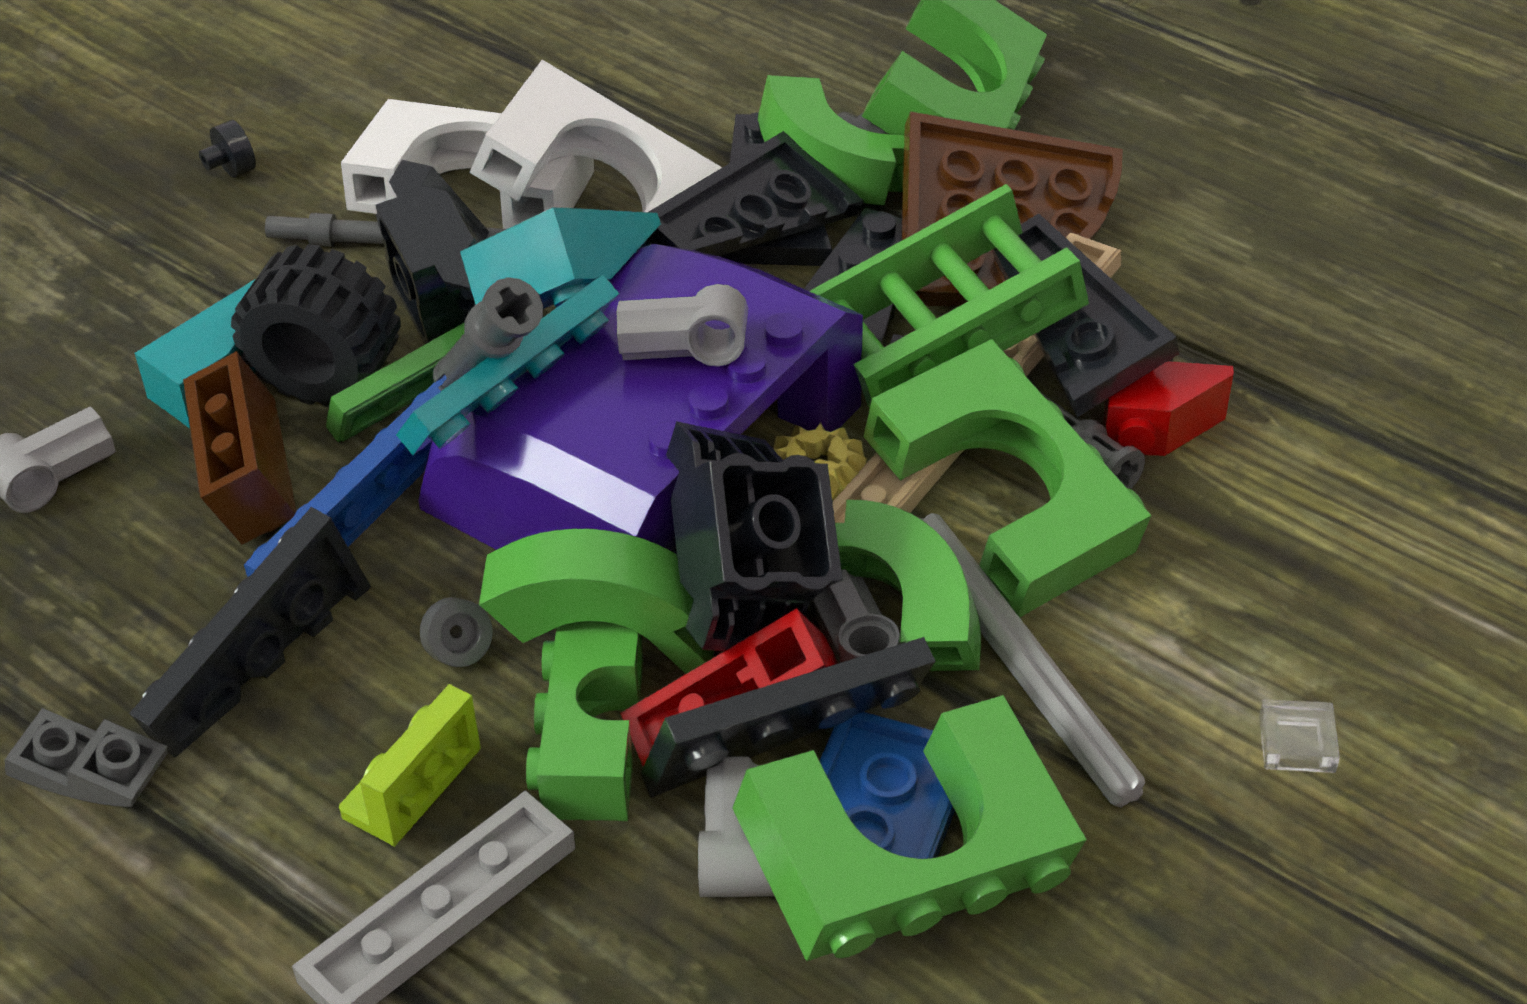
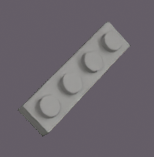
[292,790,575,1004]

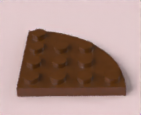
[902,111,1123,306]

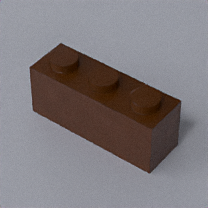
[183,351,297,545]

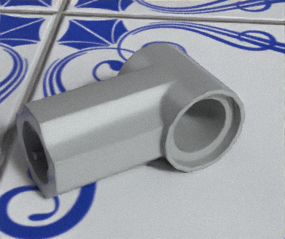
[616,284,749,366]
[0,407,116,513]
[698,757,774,897]

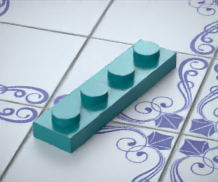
[396,274,619,455]

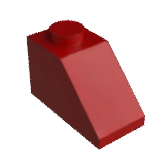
[1103,361,1234,456]

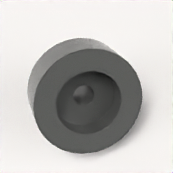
[420,597,493,667]

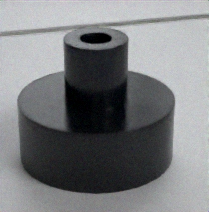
[199,120,256,178]

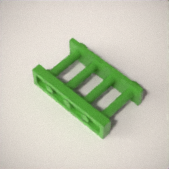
[810,184,1089,408]

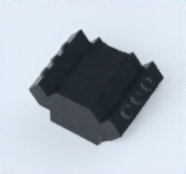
[375,160,489,344]
[666,421,843,651]

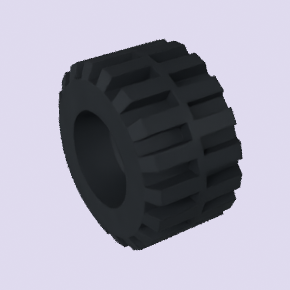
[231,244,401,407]

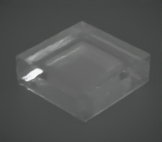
[1259,699,1340,773]

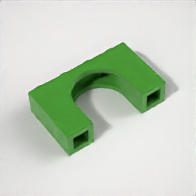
[862,0,1047,135]
[863,339,1151,617]
[732,695,1087,962]

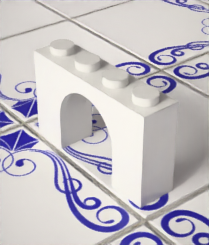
[469,60,722,248]
[341,99,594,229]

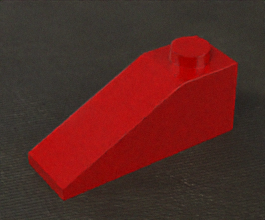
[620,609,839,766]

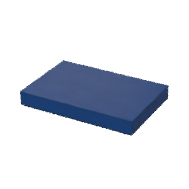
[819,712,955,859]

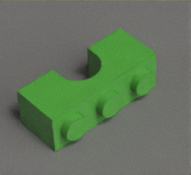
[526,621,644,821]

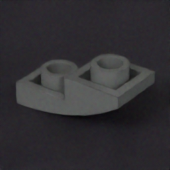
[4,708,168,807]

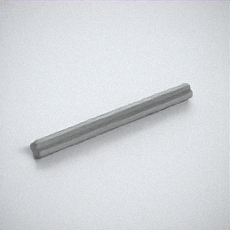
[919,513,1145,807]

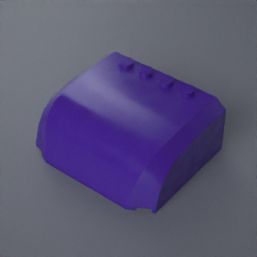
[418,244,863,554]

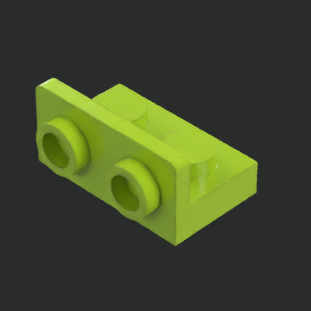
[339,684,481,847]

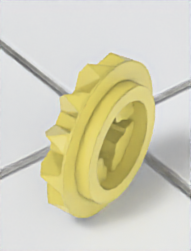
[773,422,867,500]

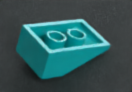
[460,207,661,319]

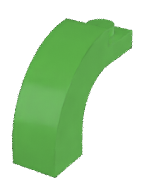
[758,75,904,205]
[835,500,981,671]
[479,529,715,674]

